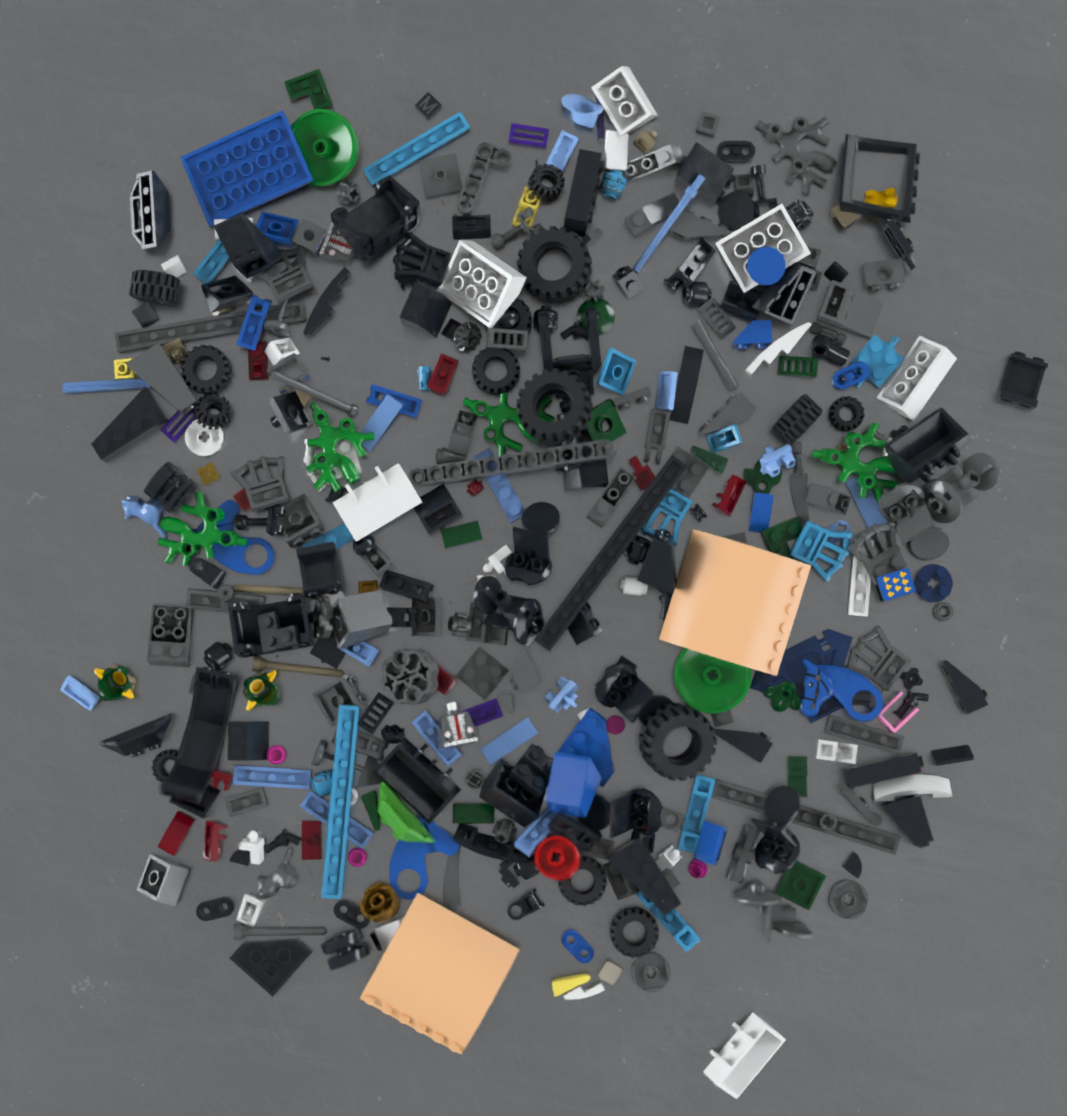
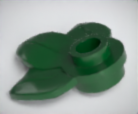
[744,459,782,494]
[764,681,801,712]

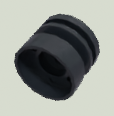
[144,462,195,513]

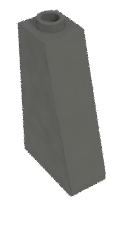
[126,343,197,413]

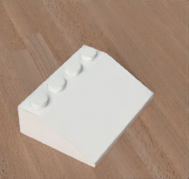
[715,204,811,293]
[437,240,527,328]

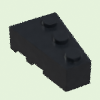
[753,263,817,325]

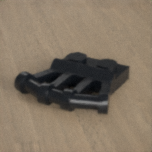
[393,233,451,287]

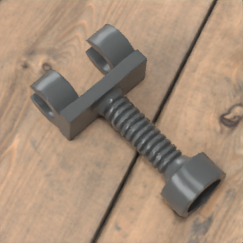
[490,207,543,250]

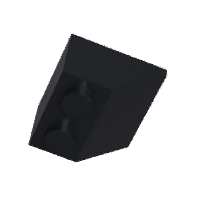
[227,721,269,761]

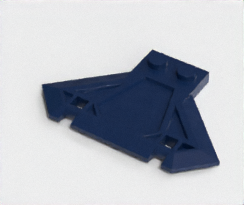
[750,629,853,724]

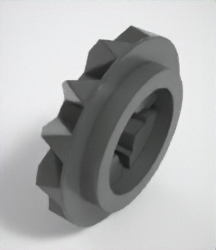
[454,322,482,353]

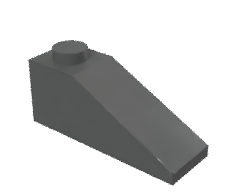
[625,192,679,238]

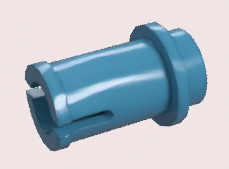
[417,366,432,390]

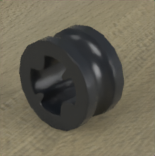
[689,504,707,523]

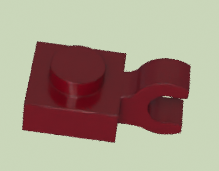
[629,456,655,490]

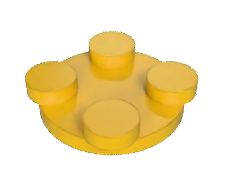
[864,188,898,209]

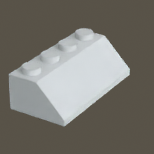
[876,336,957,421]

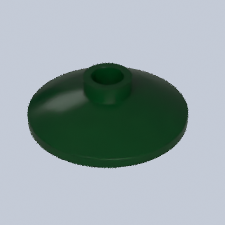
[577,298,615,335]

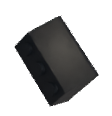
[479,759,546,827]

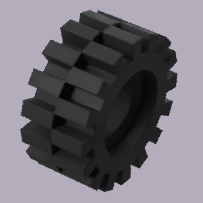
[528,164,565,201]
[195,393,231,430]
[829,396,865,432]
[151,749,178,782]

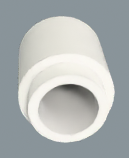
[619,575,648,596]

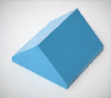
[596,347,636,396]

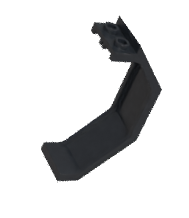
[160,667,237,804]

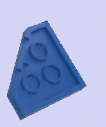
[557,708,615,787]

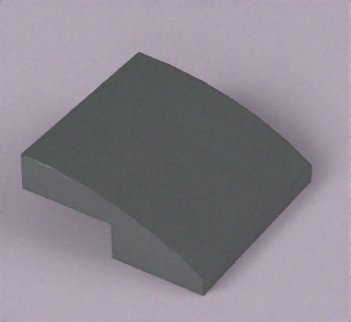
[466,602,509,645]

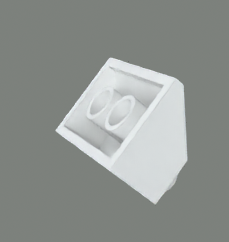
[591,66,658,136]

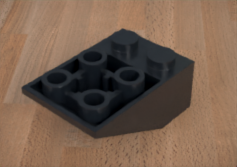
[214,213,280,279]

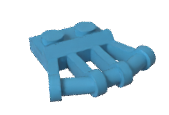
[641,489,693,546]
[790,520,853,582]

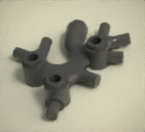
[755,116,838,195]

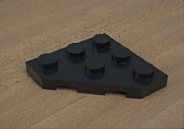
[229,940,312,997]

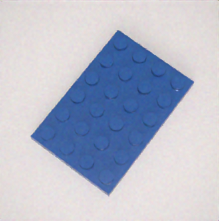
[180,110,314,228]

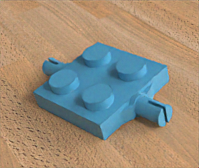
[850,335,904,389]

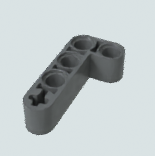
[457,142,511,216]

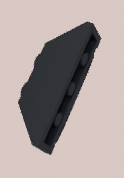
[130,170,171,250]
[99,713,175,758]

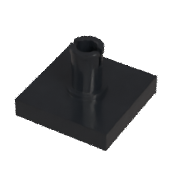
[268,391,313,435]

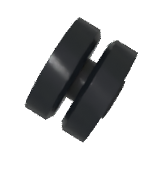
[320,928,370,970]

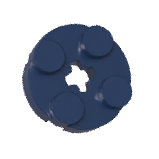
[913,564,953,603]

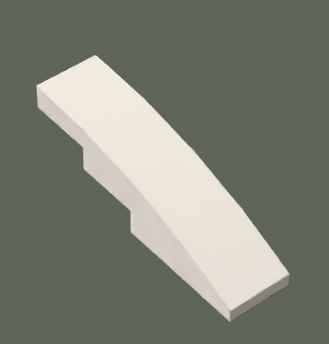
[745,322,812,376]

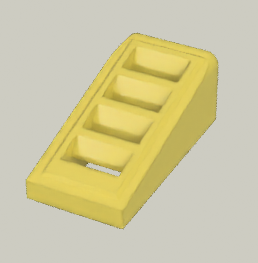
[552,972,591,997]

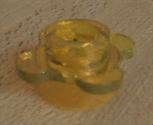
[196,462,219,485]

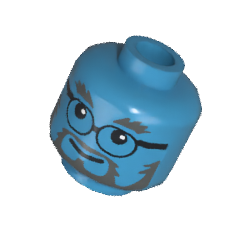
[599,170,627,199]
[311,769,333,797]

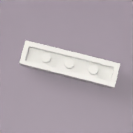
[848,538,874,617]

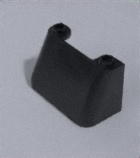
[331,175,420,262]
[228,593,314,658]

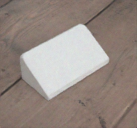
[604,130,628,171]

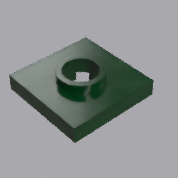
[585,399,627,447]

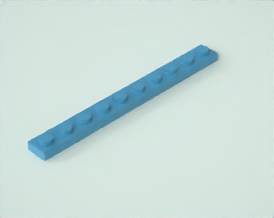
[321,704,359,899]

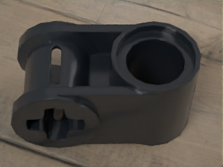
[189,558,227,589]
[507,888,545,920]

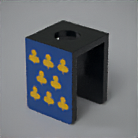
[875,568,916,602]

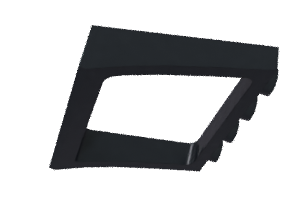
[839,134,920,223]

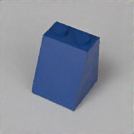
[545,752,602,817]

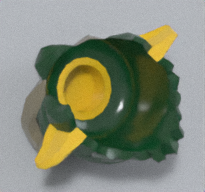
[94,664,137,701]
[243,670,279,711]

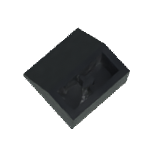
[413,483,463,536]

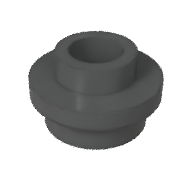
[934,602,953,621]

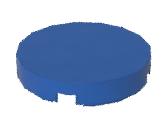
[747,247,786,286]

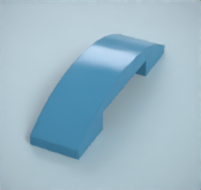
[678,774,716,854]
[636,891,701,952]

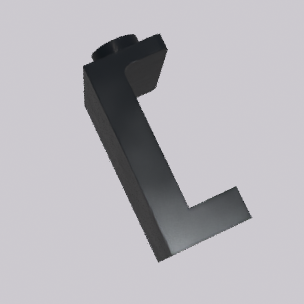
[996,351,1048,410]
[296,542,343,599]

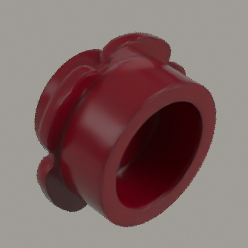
[466,480,484,497]

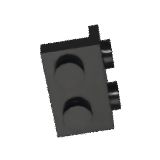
[720,280,764,320]
[568,602,602,645]

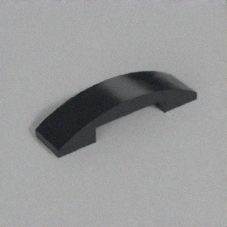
[669,346,704,424]
[453,824,528,862]

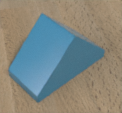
[706,424,742,454]

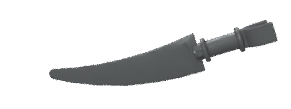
[790,442,810,529]
[443,844,461,914]

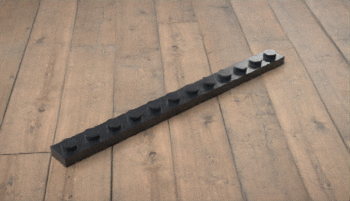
[534,455,687,652]

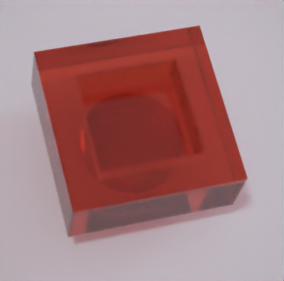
[233,488,251,512]

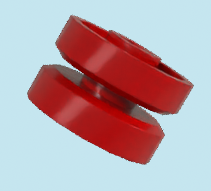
[535,836,580,881]

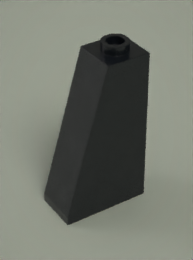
[848,752,924,788]

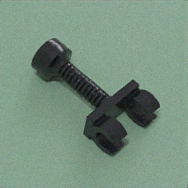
[751,165,778,217]
[235,506,286,536]

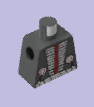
[319,222,359,264]
[438,702,479,749]

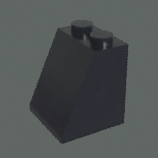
[675,142,735,205]
[400,282,452,338]
[637,529,677,594]
[878,794,934,848]

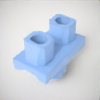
[760,444,795,477]
[544,677,579,713]

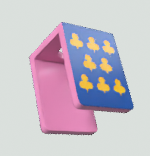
[877,691,919,733]

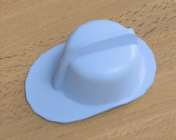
[561,94,603,128]

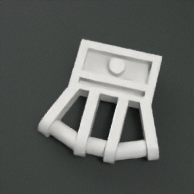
[303,439,362,493]

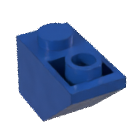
[732,320,772,350]

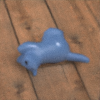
[122,495,166,538]

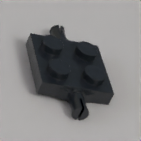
[877,217,918,270]

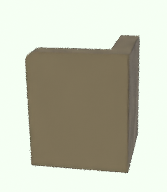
[829,204,860,228]

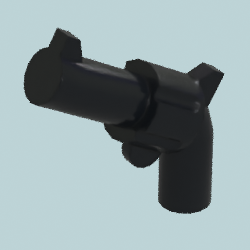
[560,321,588,340]
[656,588,673,620]
[893,690,929,719]
[264,829,301,854]

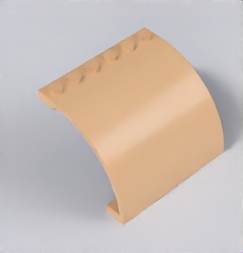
[659,529,811,676]
[360,893,520,1055]

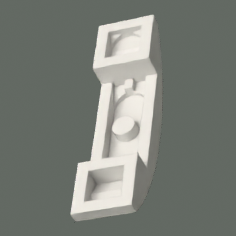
[872,774,952,802]

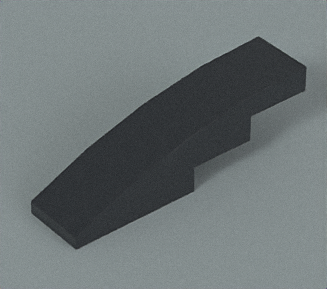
[303,267,351,339]

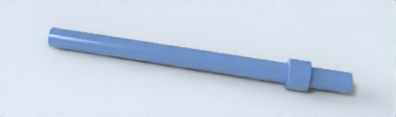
[633,174,706,272]

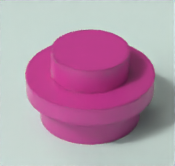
[606,715,625,735]
[267,745,286,765]
[348,847,367,867]
[689,859,708,878]

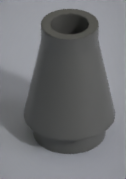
[436,447,464,464]

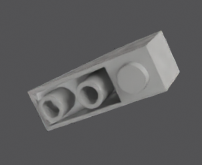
[623,144,684,183]

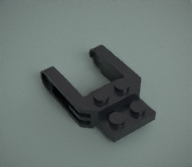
[538,307,602,398]

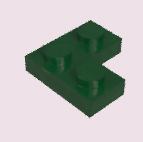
[284,69,333,109]
[761,517,802,560]

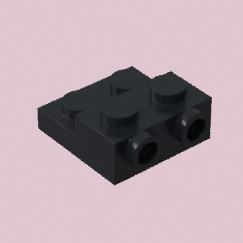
[508,744,554,799]

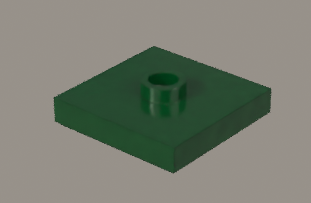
[774,861,826,910]

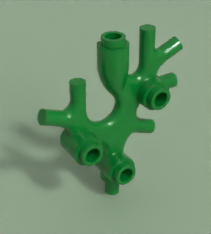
[462,393,555,456]
[306,402,374,492]
[812,422,898,502]
[158,492,247,566]

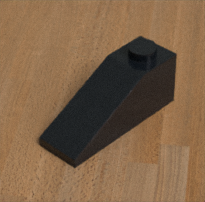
[940,660,989,714]
[714,728,773,763]

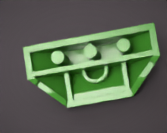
[378,782,436,843]

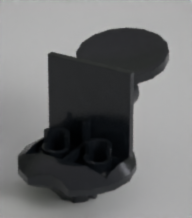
[504,502,560,586]
[473,575,544,645]
[595,663,674,725]
[751,786,800,874]
[577,788,663,838]

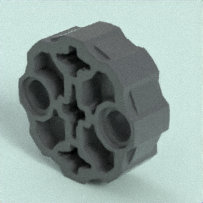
[381,649,439,705]

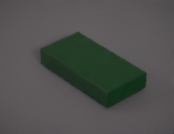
[441,521,482,548]

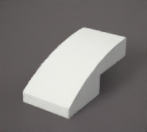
[816,739,859,764]
[563,981,605,1000]

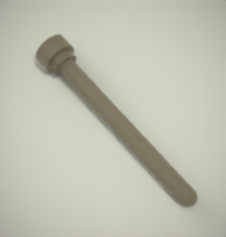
[233,584,323,600]
[252,656,345,677]

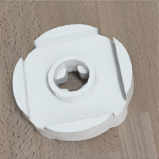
[185,420,224,457]

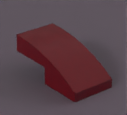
[158,811,194,856]

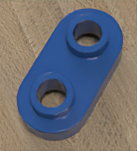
[833,361,870,389]
[561,929,594,963]

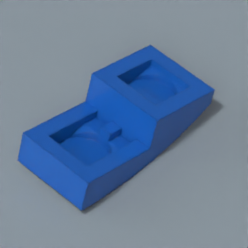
[748,492,774,533]

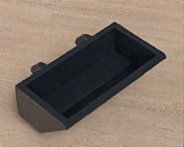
[884,407,969,484]
[555,412,609,491]
[373,738,461,824]

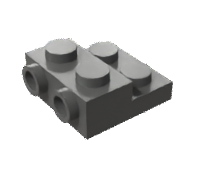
[276,494,324,548]
[312,674,367,727]

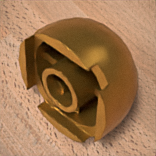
[360,883,400,923]

